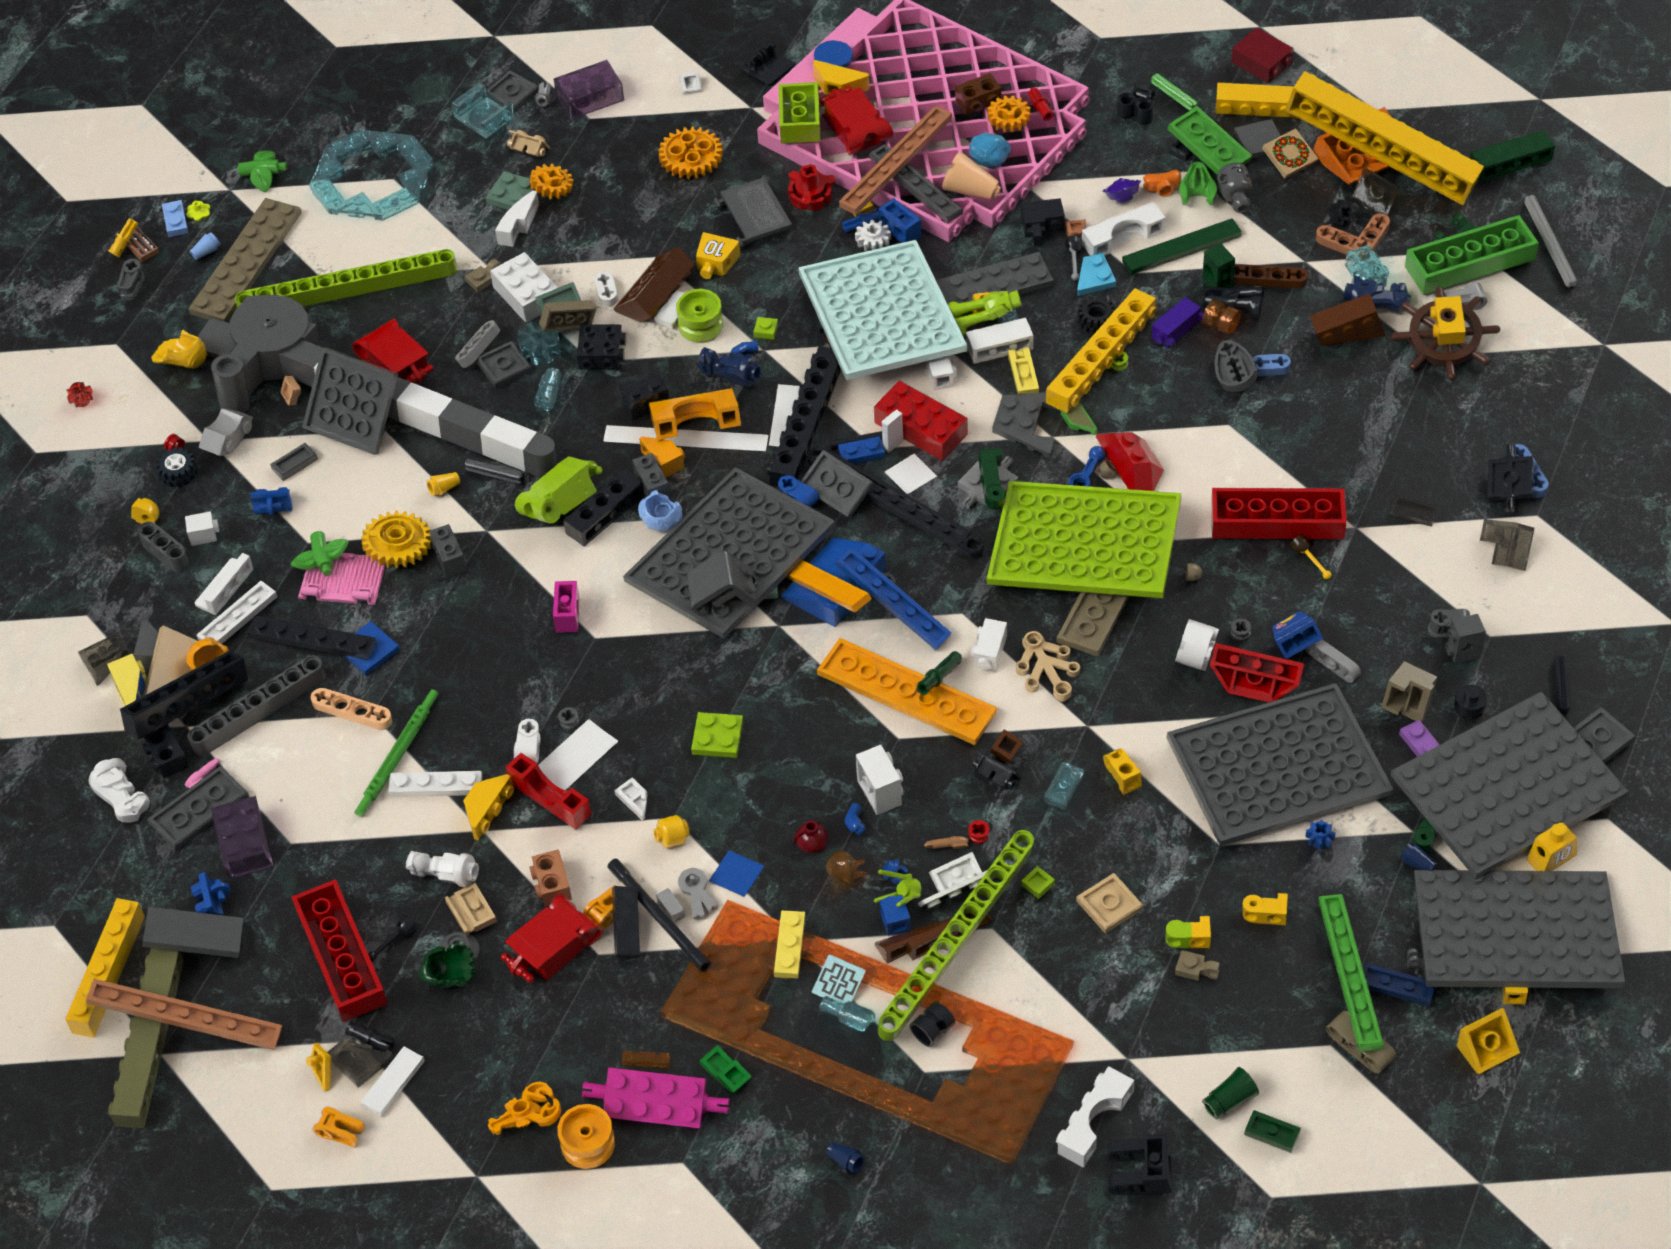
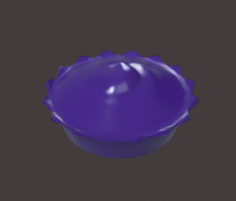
[1103,178,1141,203]

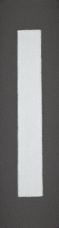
[603,425,768,451]

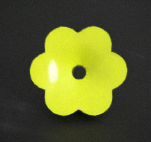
[186,201,210,221]

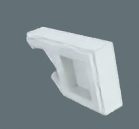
[615,778,648,821]

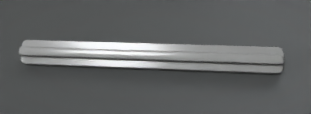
[1524,195,1577,288]

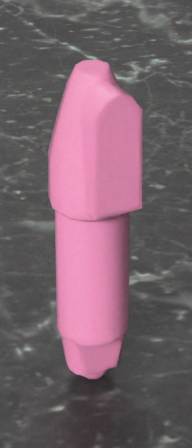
[184,758,220,788]

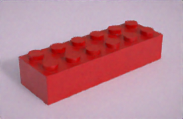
[1211,488,1347,539]
[291,879,388,1022]

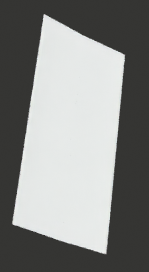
[769,384,800,446]
[539,719,618,790]

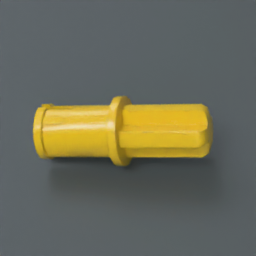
[108,218,138,258]

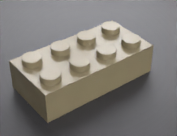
[539,300,597,332]

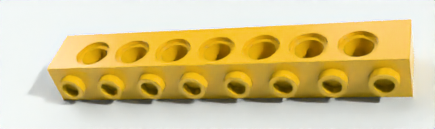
[1046,288,1157,413]

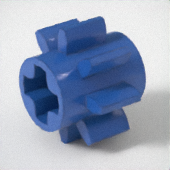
[1305,820,1336,850]

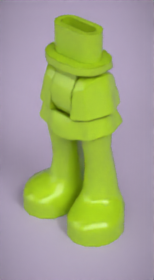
[948,290,1022,338]

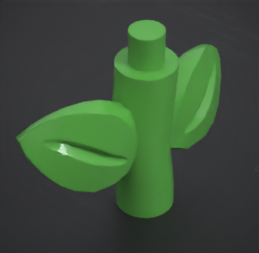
[238,151,287,192]
[291,531,349,576]

